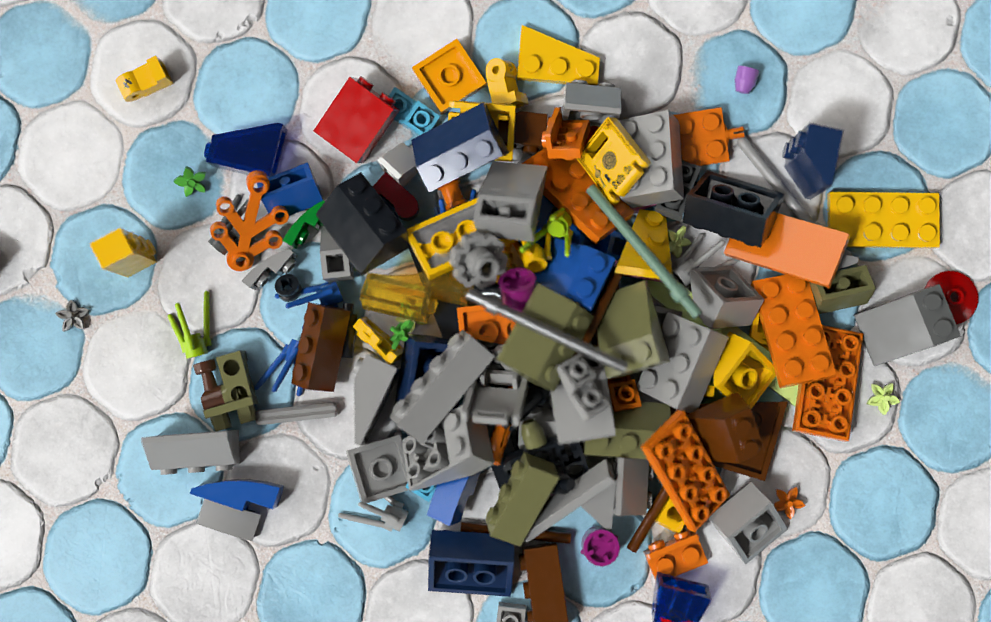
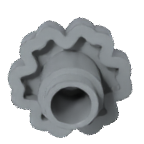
[449,231,508,289]

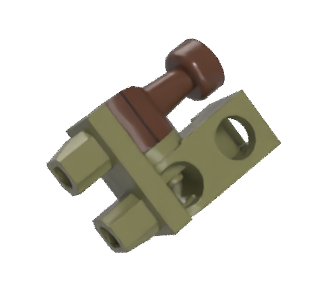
[193,350,258,432]

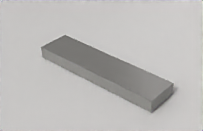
[524,459,615,542]

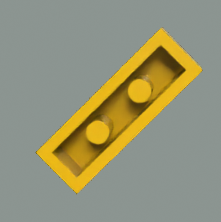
[90,228,157,277]

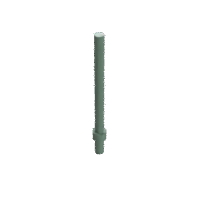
[586,184,703,319]

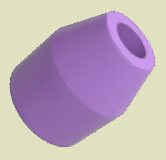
[734,66,759,94]

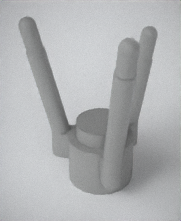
[672,233,740,287]
[338,496,409,532]

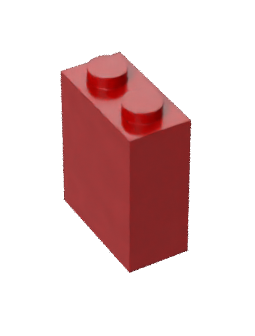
[313,76,400,163]

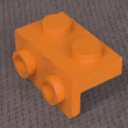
[542,107,591,160]

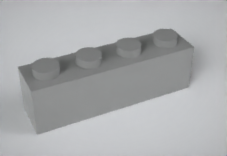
[389,330,495,444]

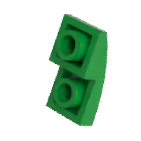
[282,200,325,249]

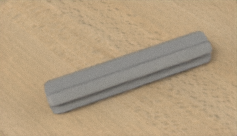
[255,402,337,425]

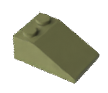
[597,280,671,378]

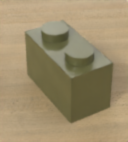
[810,265,876,314]

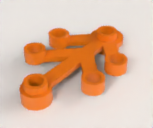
[210,170,289,271]

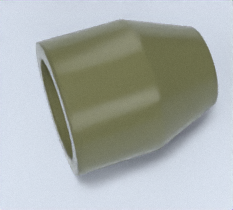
[521,418,547,450]

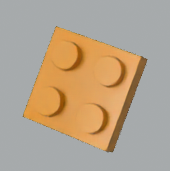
[412,39,487,114]

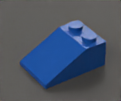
[522,235,616,314]

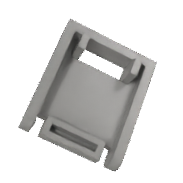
[461,369,529,427]

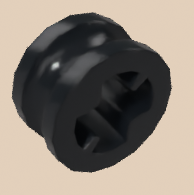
[275,274,302,302]

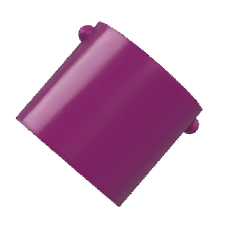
[499,268,536,312]
[580,526,620,567]

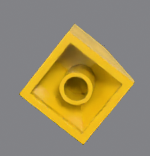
[713,332,776,409]

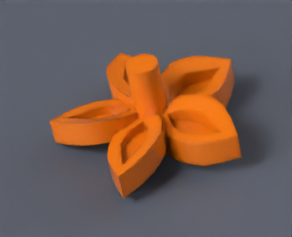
[774,486,806,520]

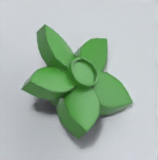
[174,166,206,197]
[389,320,414,350]

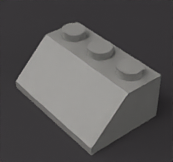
[141,430,241,475]

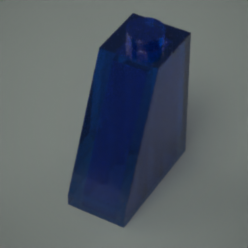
[204,123,288,178]

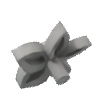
[55,300,89,332]

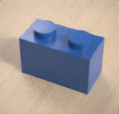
[257,162,323,218]

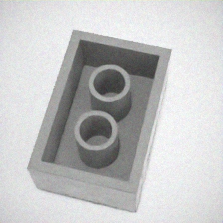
[618,110,684,208]
[637,312,729,413]

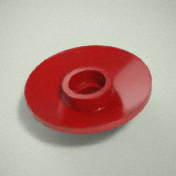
[925,271,978,325]

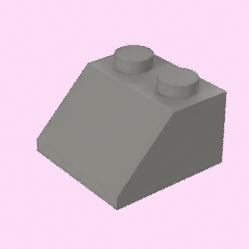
[562,80,621,125]
[689,266,764,329]
[612,457,654,516]
[709,482,788,564]

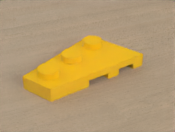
[517,25,600,86]
[614,209,672,279]

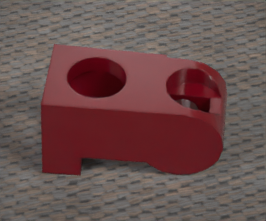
[373,172,419,221]

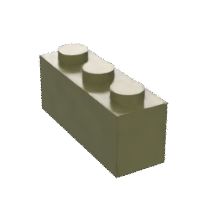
[486,452,559,546]

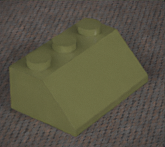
[497,284,594,392]
[583,402,671,459]

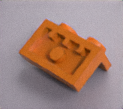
[643,529,708,584]

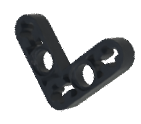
[501,435,589,480]

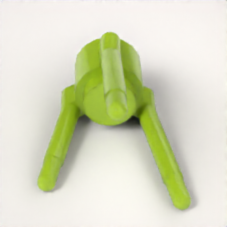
[520,208,573,257]
[167,291,212,359]

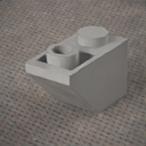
[320,228,354,282]

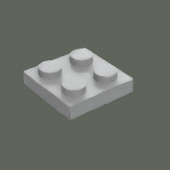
[346,435,409,503]

